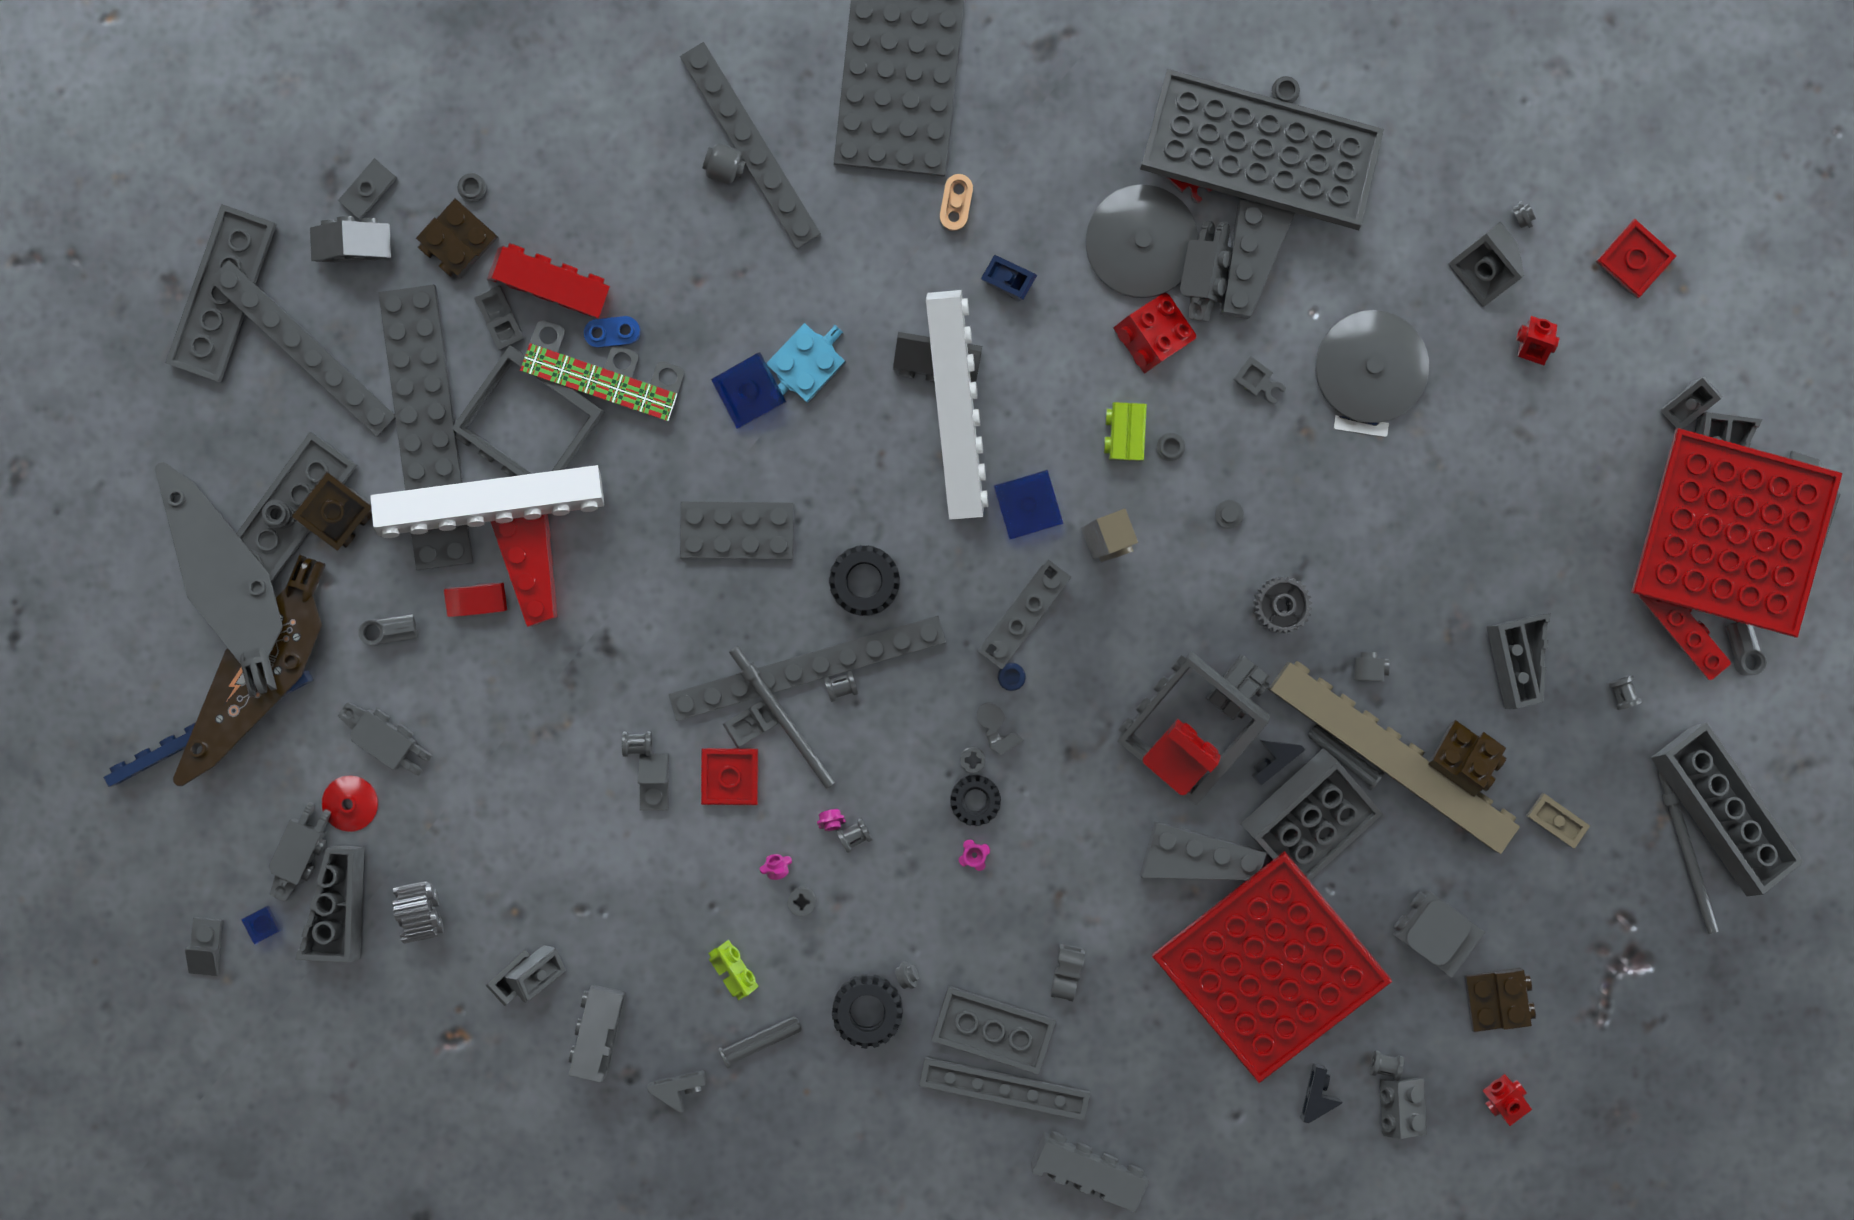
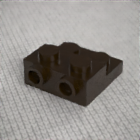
[416,198,498,278]
[292,472,372,551]
[1428,720,1507,797]
[1464,968,1536,1032]

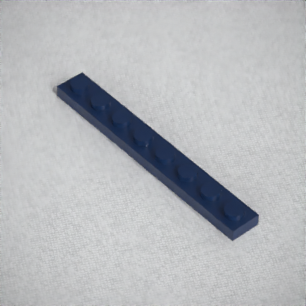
[103,671,314,787]

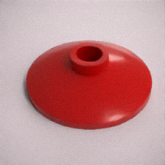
[322,775,378,832]

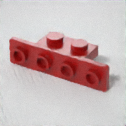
[1638,595,1731,680]

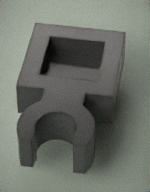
[1233,357,1286,404]

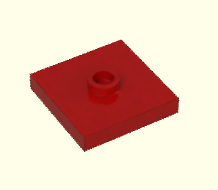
[1595,219,1677,299]
[701,748,758,805]

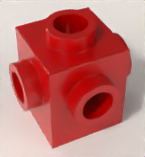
[1516,316,1560,366]
[1482,1074,1532,1126]

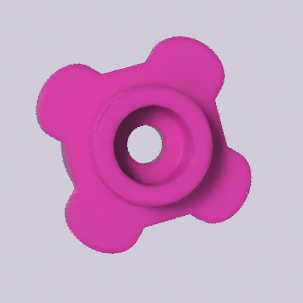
[817,809,846,831]
[959,839,990,871]
[760,854,792,880]

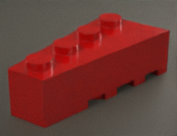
[487,243,610,318]
[490,514,558,627]

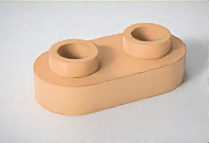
[940,174,973,231]

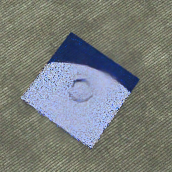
[711,352,786,429]
[994,470,1064,540]

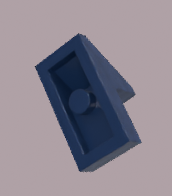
[981,255,1037,301]

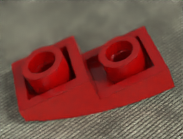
[444,582,507,617]

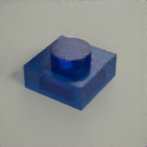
[241,905,281,944]

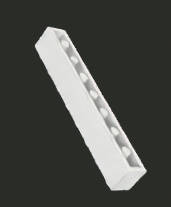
[926,290,989,520]
[370,465,604,538]

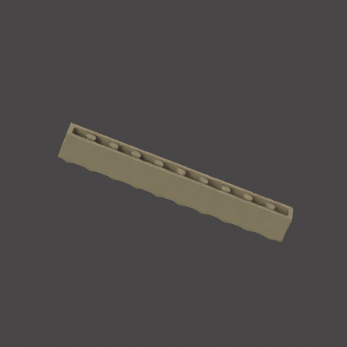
[1081,508,1138,562]
[1268,661,1520,854]

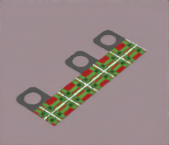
[520,320,684,421]

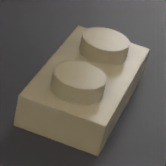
[1526,793,1590,849]

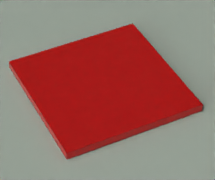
[1631,428,1843,638]
[1152,851,1392,1083]

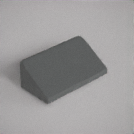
[504,946,566,1003]

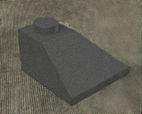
[1448,222,1524,307]

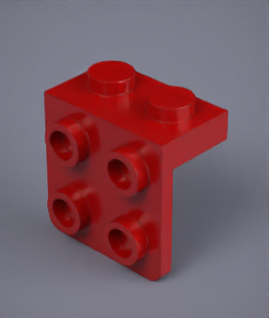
[1113,293,1196,374]
[1143,719,1221,795]

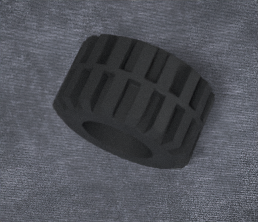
[829,545,900,616]
[832,974,903,1049]

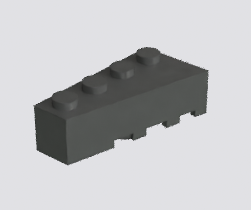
[1220,200,1295,319]

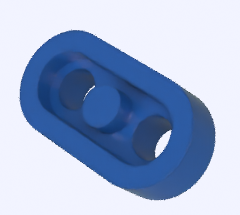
[584,316,641,348]

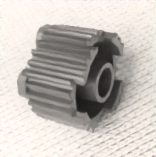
[1253,577,1312,633]
[392,881,444,944]

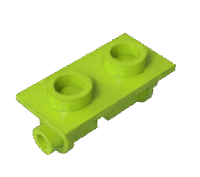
[708,939,759,1000]

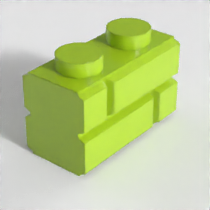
[1104,402,1147,462]

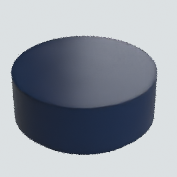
[997,663,1026,691]

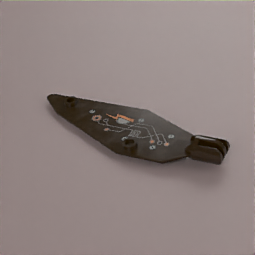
[173,555,326,786]

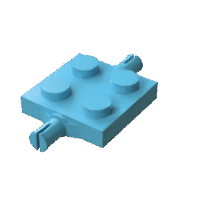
[766,323,846,403]

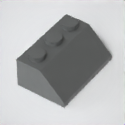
[893,332,983,382]

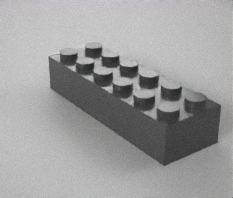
[1651,722,1804,897]

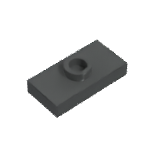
[338,158,397,220]

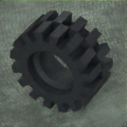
[950,775,1001,826]

